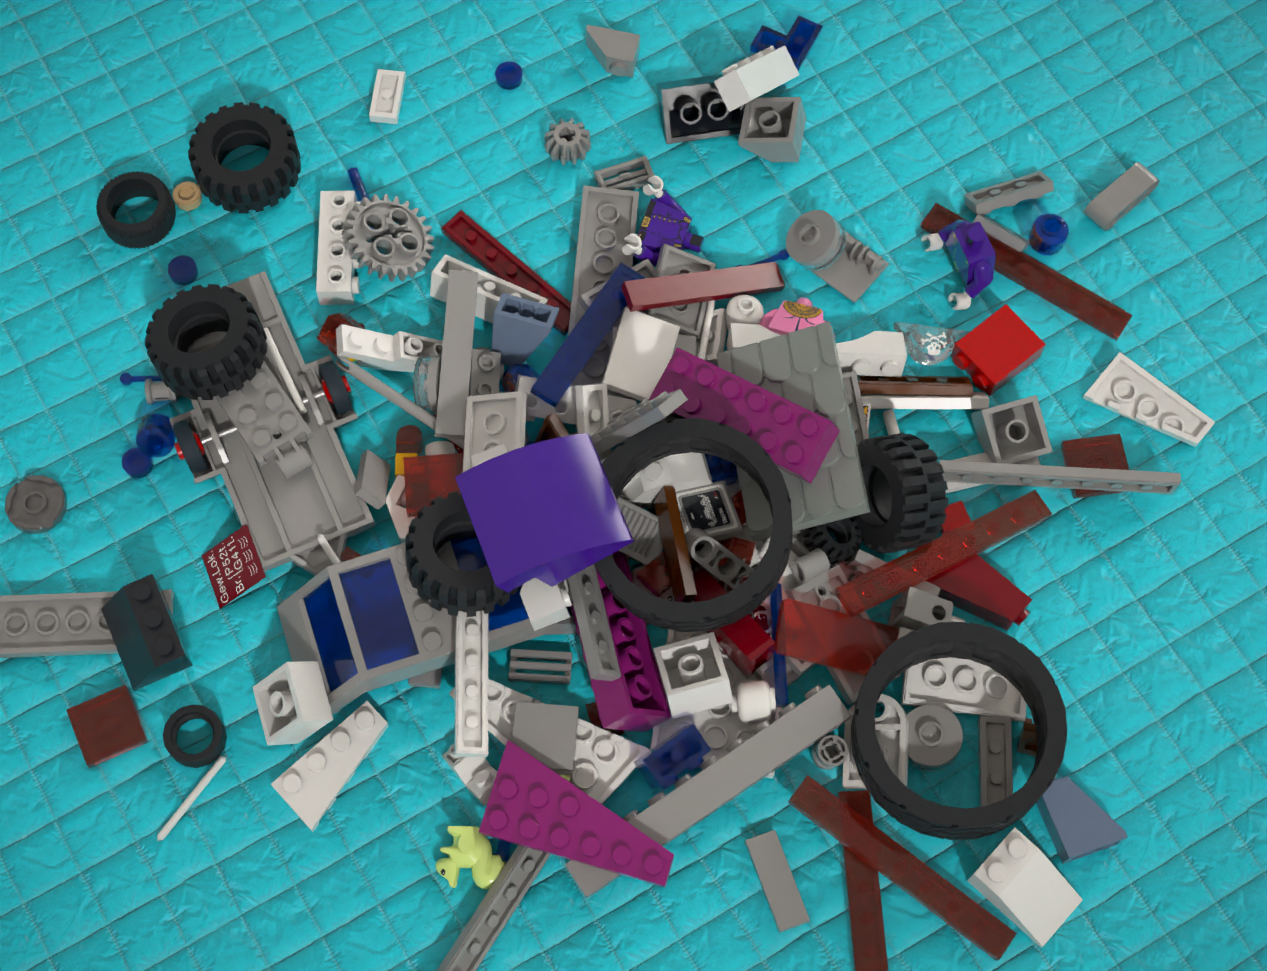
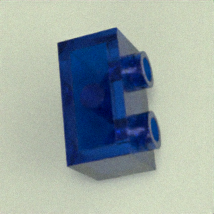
[634,724,711,790]

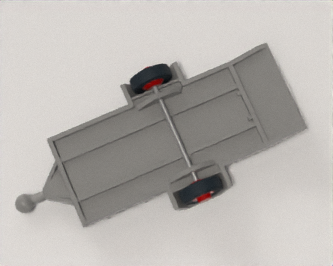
[169,271,376,615]

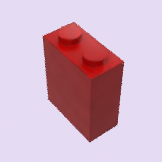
[951,304,1046,396]

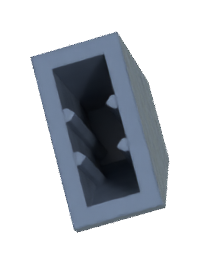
[492,293,559,368]
[1036,776,1128,865]

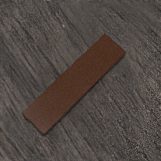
[857,375,973,396]
[654,486,697,603]

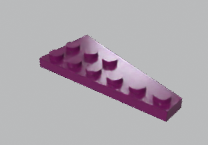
[479,740,674,888]

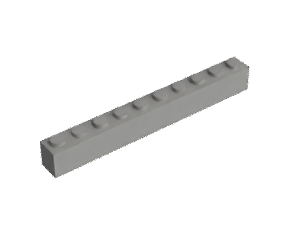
[565,684,851,899]

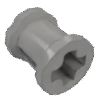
[145,379,180,405]

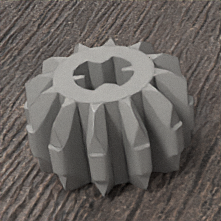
[544,118,591,166]

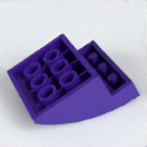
[455,433,634,592]

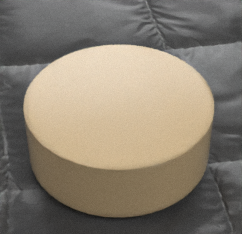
[173,181,203,211]

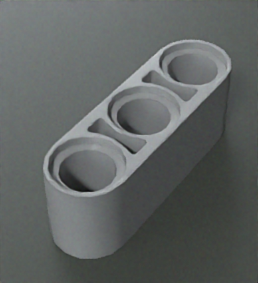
[1084,162,1160,231]
[685,528,754,589]

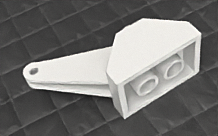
[600,444,713,509]

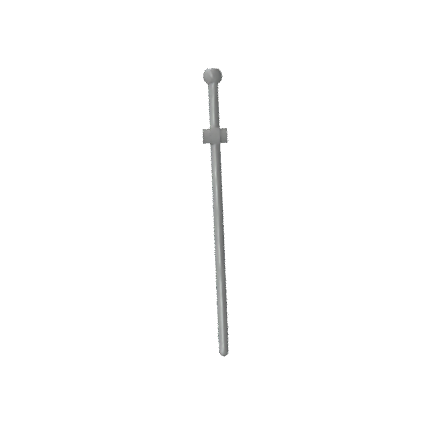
[336,356,631,561]

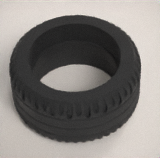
[96,171,176,249]

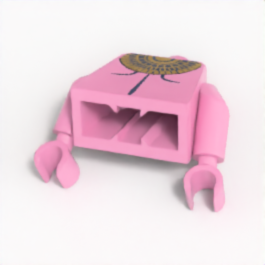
[759,298,835,337]

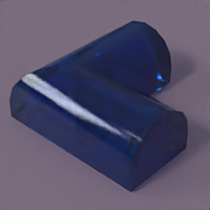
[750,15,823,71]

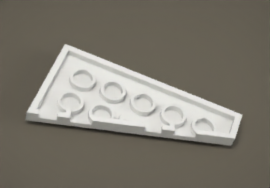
[449,679,651,805]

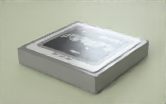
[676,481,743,546]

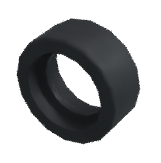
[163,705,227,768]

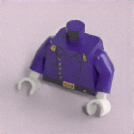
[622,176,704,267]
[921,220,996,310]

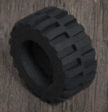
[188,102,301,214]
[145,284,268,400]
[850,433,948,553]
[405,491,520,617]

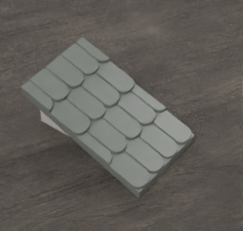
[716,321,870,542]

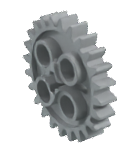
[342,194,434,282]

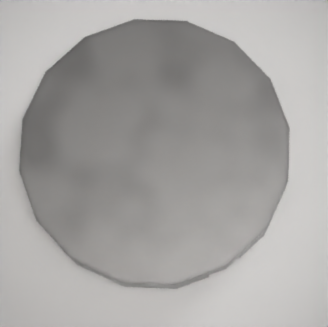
[5,475,67,534]

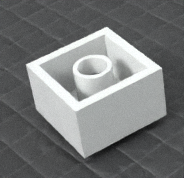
[653,632,733,719]
[252,661,333,745]

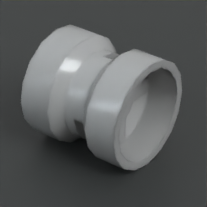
[811,735,848,770]

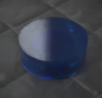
[495,61,523,90]
[168,255,198,285]
[122,447,154,478]

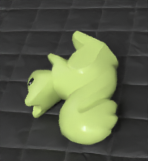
[435,826,506,890]

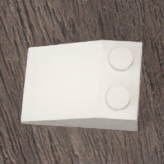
[967,827,1083,948]

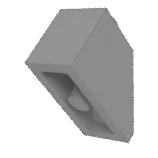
[586,25,640,77]

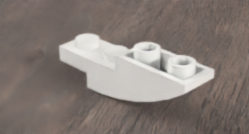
[336,324,443,372]

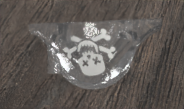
[893,322,969,366]

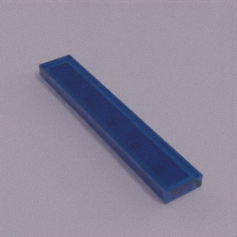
[530,262,646,408]

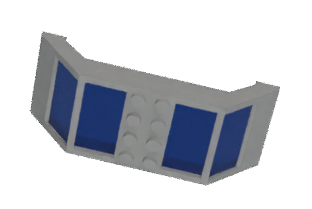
[277,536,578,714]

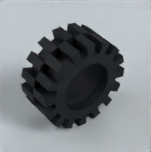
[803,517,862,564]

